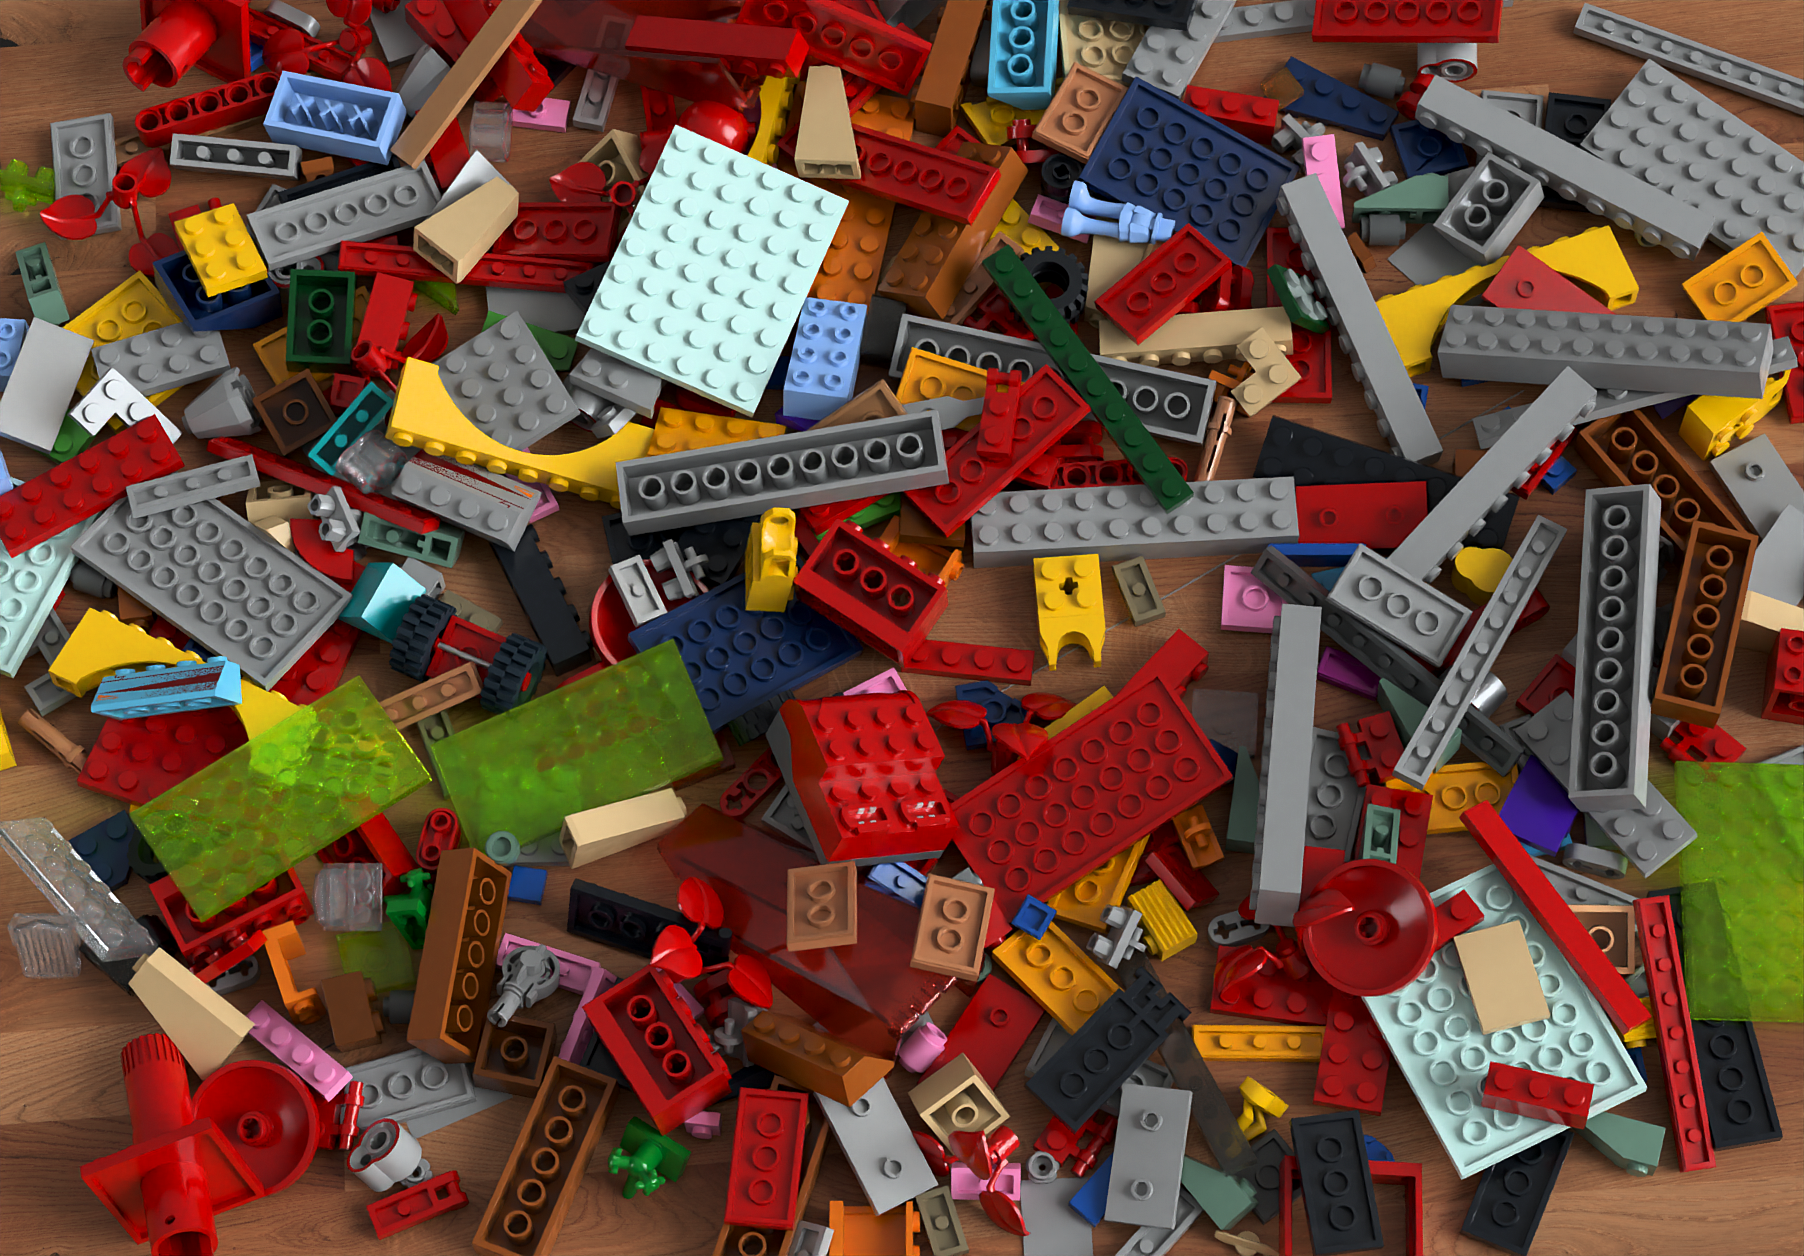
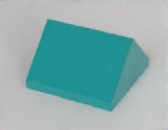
[338,562,426,644]

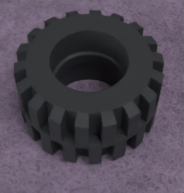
[1007,246,1088,330]

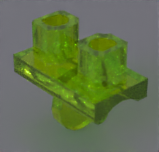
[0,159,55,212]

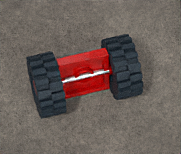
[389,594,548,721]

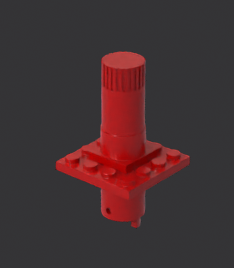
[122,0,252,92]
[79,1033,265,1256]

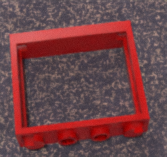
[1279,1155,1423,1256]

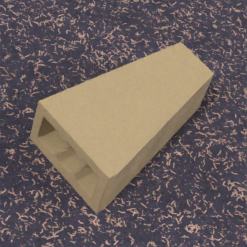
[794,65,861,179]
[413,176,519,284]
[1084,216,1154,329]
[1735,590,1804,653]
[559,788,687,869]
[128,947,255,1081]

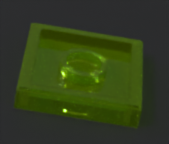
[335,921,417,994]

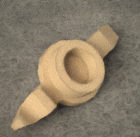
[1215,1230,1279,1256]

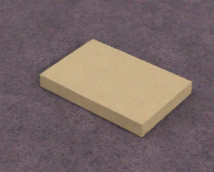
[1452,920,1550,1035]

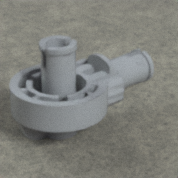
[487,944,560,1027]

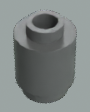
[1358,62,1406,100]
[1360,214,1406,246]
[70,560,118,599]
[383,990,416,1024]

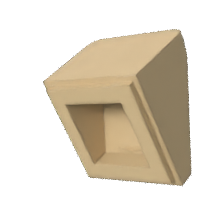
[254,515,295,553]

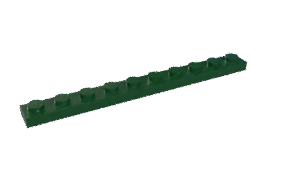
[982,244,1194,514]

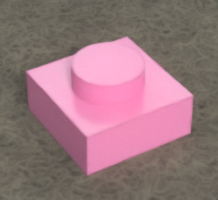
[685,1111,722,1139]

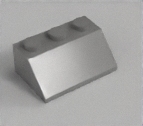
[1433,152,1544,267]

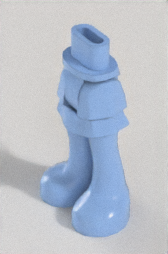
[1061,180,1175,245]

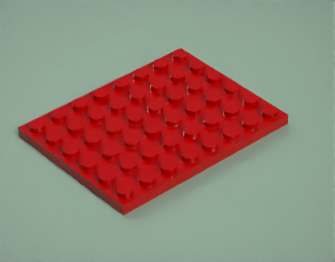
[77,615,363,841]

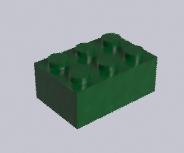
[286,269,356,374]

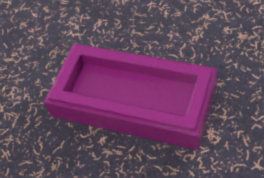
[1316,646,1382,701]

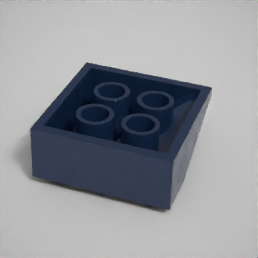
[152,250,283,332]

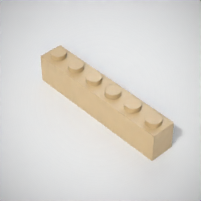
[1099,306,1294,367]

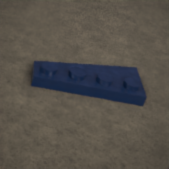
[1264,56,1399,141]

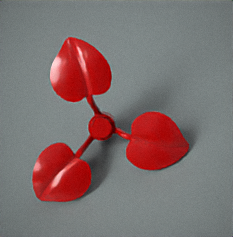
[262,0,392,92]
[549,135,670,246]
[40,147,180,277]
[322,313,449,427]
[926,692,1077,774]
[650,876,773,1009]
[1214,888,1355,995]
[911,1125,1030,1236]

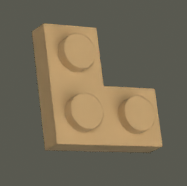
[1231,327,1302,418]

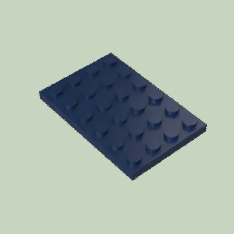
[1077,76,1300,267]
[627,554,863,744]

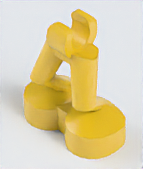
[1213,1076,1289,1159]

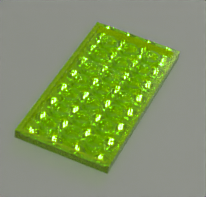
[430,639,724,856]
[129,675,432,923]
[1674,761,1804,1023]

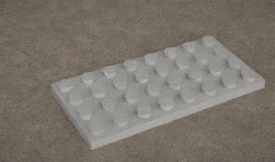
[1579,59,1804,279]
[301,311,581,550]
[70,471,353,692]

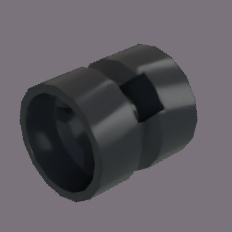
[1041,153,1082,205]

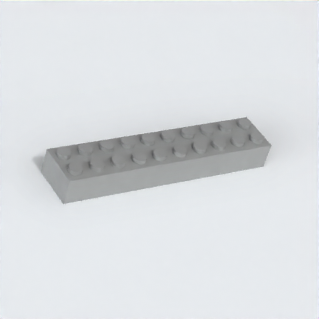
[1437,305,1774,399]
[888,313,1217,447]
[615,409,950,536]
[970,476,1299,568]
[1568,484,1661,812]
[1249,603,1322,927]

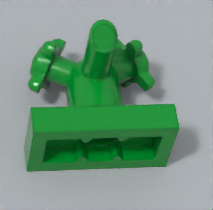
[382,868,435,950]
[608,1116,691,1199]

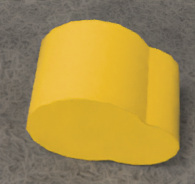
[1451,547,1513,606]

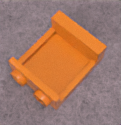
[879,515,964,593]
[262,920,326,1025]
[829,1201,920,1256]

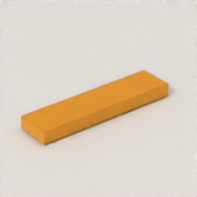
[1191,1025,1326,1062]

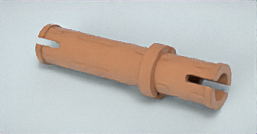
[1193,396,1238,482]
[18,708,89,774]

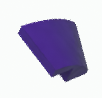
[1499,754,1580,857]

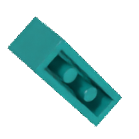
[308,381,394,476]

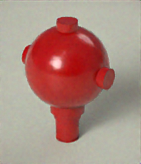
[640,98,757,155]

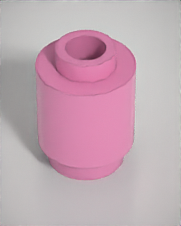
[898,1022,948,1073]

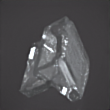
[312,863,383,931]
[7,913,91,980]

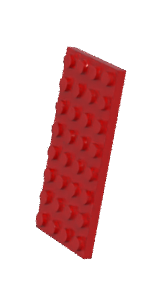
[950,668,1234,925]

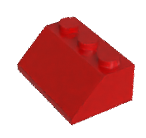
[308,793,419,917]

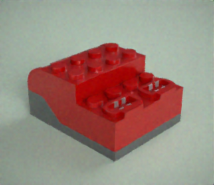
[765,690,959,866]

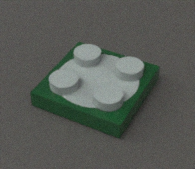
[1267,264,1331,335]

